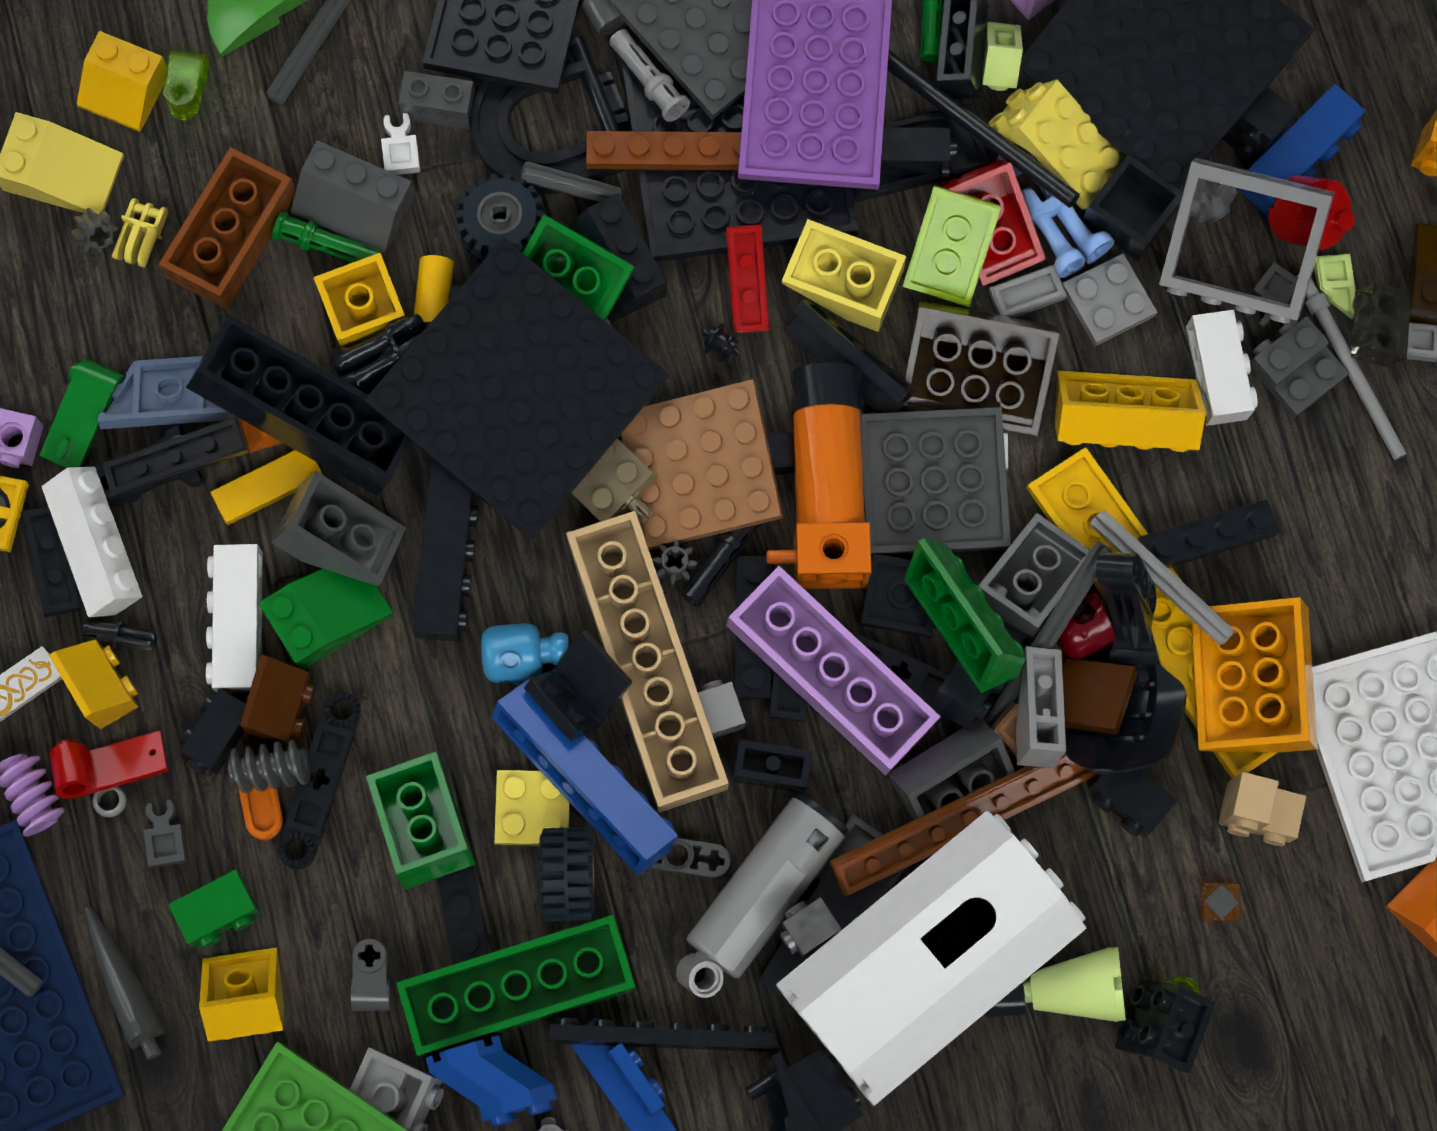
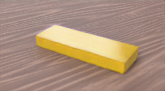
[210,450,323,526]

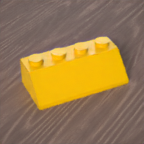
[1055,371,1206,452]

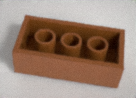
[158,147,296,310]

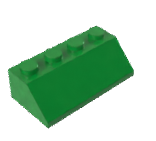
[904,538,1026,693]

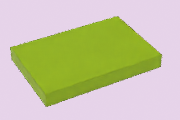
[903,185,1002,307]

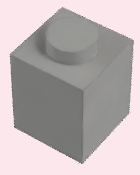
[698,680,746,739]

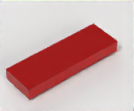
[725,225,769,333]

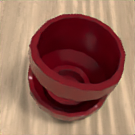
[1056,592,1115,659]

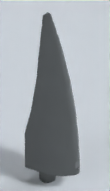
[84,906,166,1060]

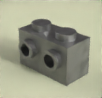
[780,897,842,958]

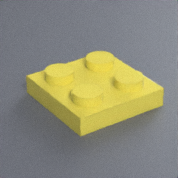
[494,770,570,846]

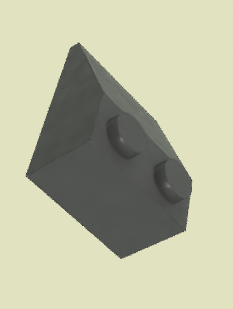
[271,471,406,586]
[979,513,1090,647]

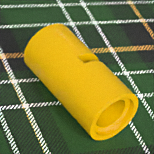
[414,255,454,332]

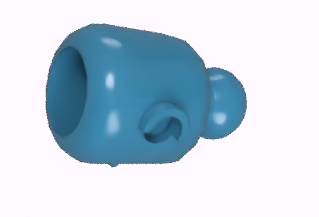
[481,623,570,686]

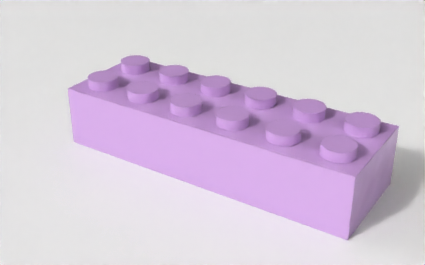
[726,566,940,776]

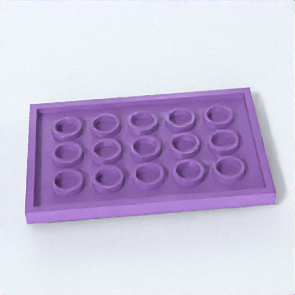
[738,0,892,190]

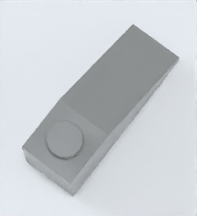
[1016,646,1066,768]

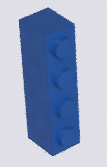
[1237,83,1366,215]

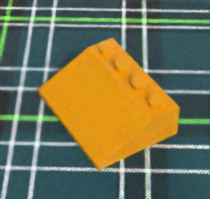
[1192,597,1317,752]

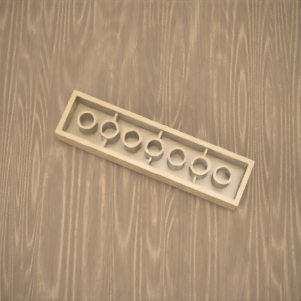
[566,511,729,813]

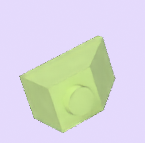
[982,22,1023,91]

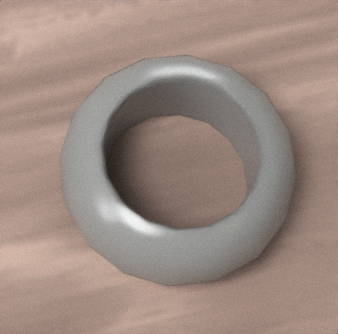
[92,786,127,817]

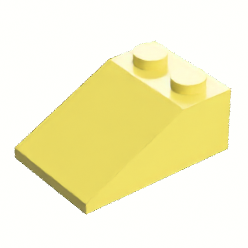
[0,112,124,214]
[782,219,906,332]

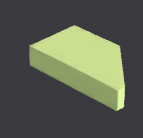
[1314,254,1359,319]

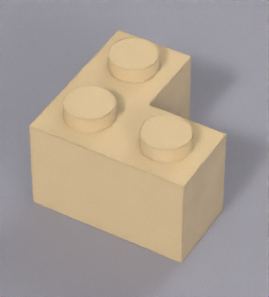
[1218,772,1306,846]

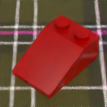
[938,159,1046,286]

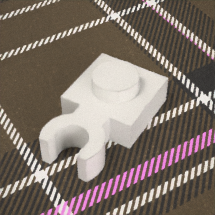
[381,113,421,175]

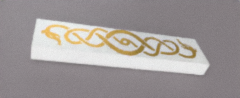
[0,646,62,722]

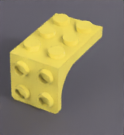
[988,79,1125,209]

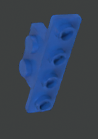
[571,1018,677,1131]

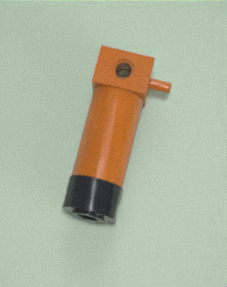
[766,362,871,589]

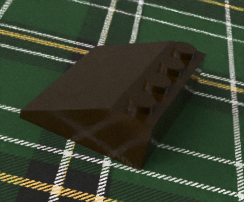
[901,300,1060,436]

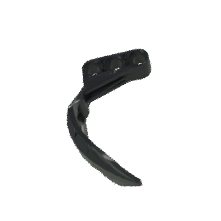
[1066,552,1187,775]

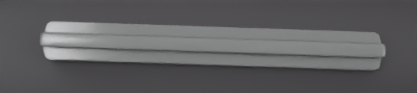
[1090,511,1234,645]

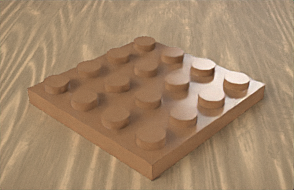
[621,379,784,551]

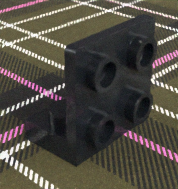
[524,631,632,741]
[1115,979,1216,1074]

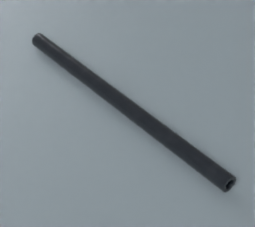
[887,50,1080,208]

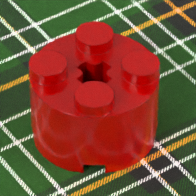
[1269,175,1355,250]

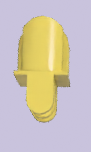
[112,198,168,268]

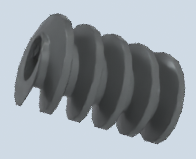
[228,739,310,795]

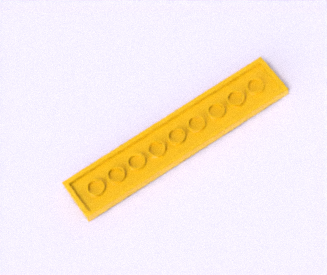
[1026,447,1278,779]

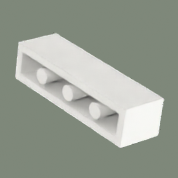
[41,467,142,617]
[206,544,263,694]

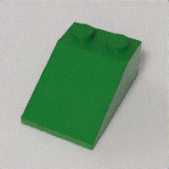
[523,214,635,321]
[258,569,394,670]

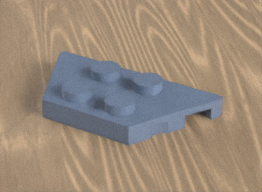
[98,356,236,429]

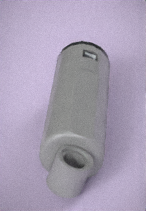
[676,792,849,998]

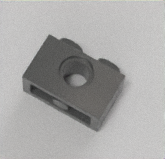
[398,71,476,129]

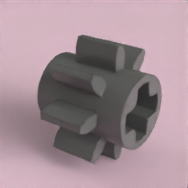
[71,207,118,254]
[652,540,697,587]

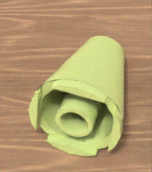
[1023,947,1126,1022]

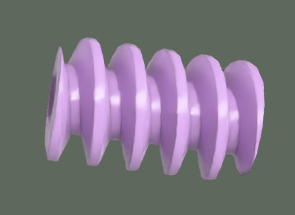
[0,754,65,837]

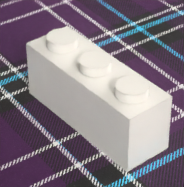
[1186,310,1258,426]

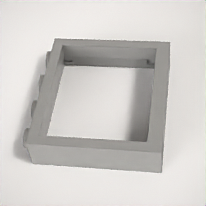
[1159,158,1335,323]

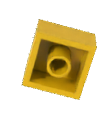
[313,253,405,348]

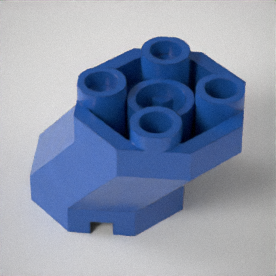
[426,1036,558,1127]

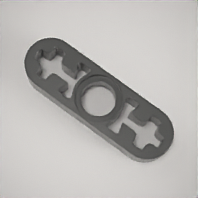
[648,838,730,879]

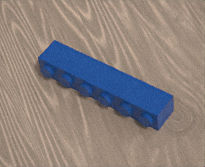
[491,678,678,876]

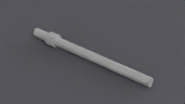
[1296,274,1407,461]

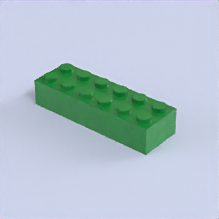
[396,915,636,1058]

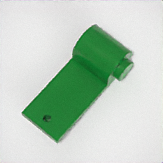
[39,358,126,468]

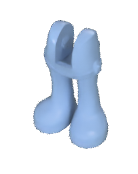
[1021,187,1114,278]

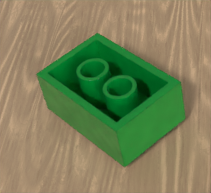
[366,751,475,890]

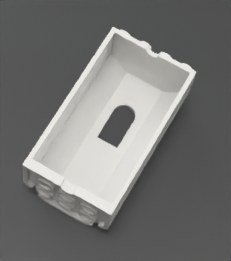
[776,811,1086,1107]

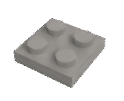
[1062,254,1157,347]

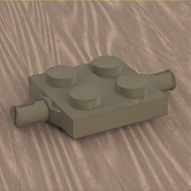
[572,439,657,523]

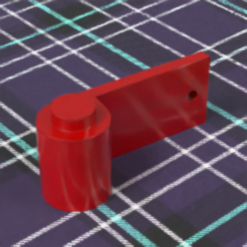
[49,731,169,799]

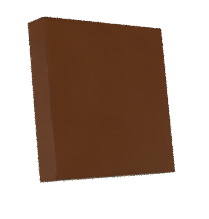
[1062,658,1137,735]

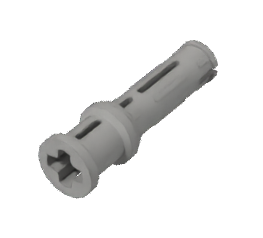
[609,29,690,122]

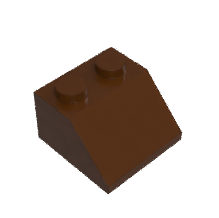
[240,654,316,747]

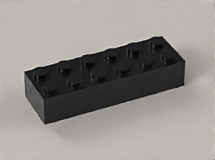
[186,314,410,496]

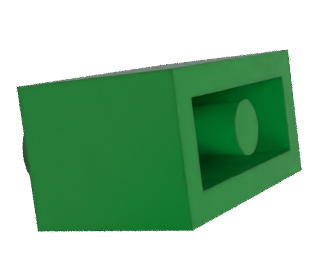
[168,869,261,949]

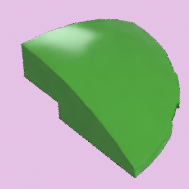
[207,0,308,57]

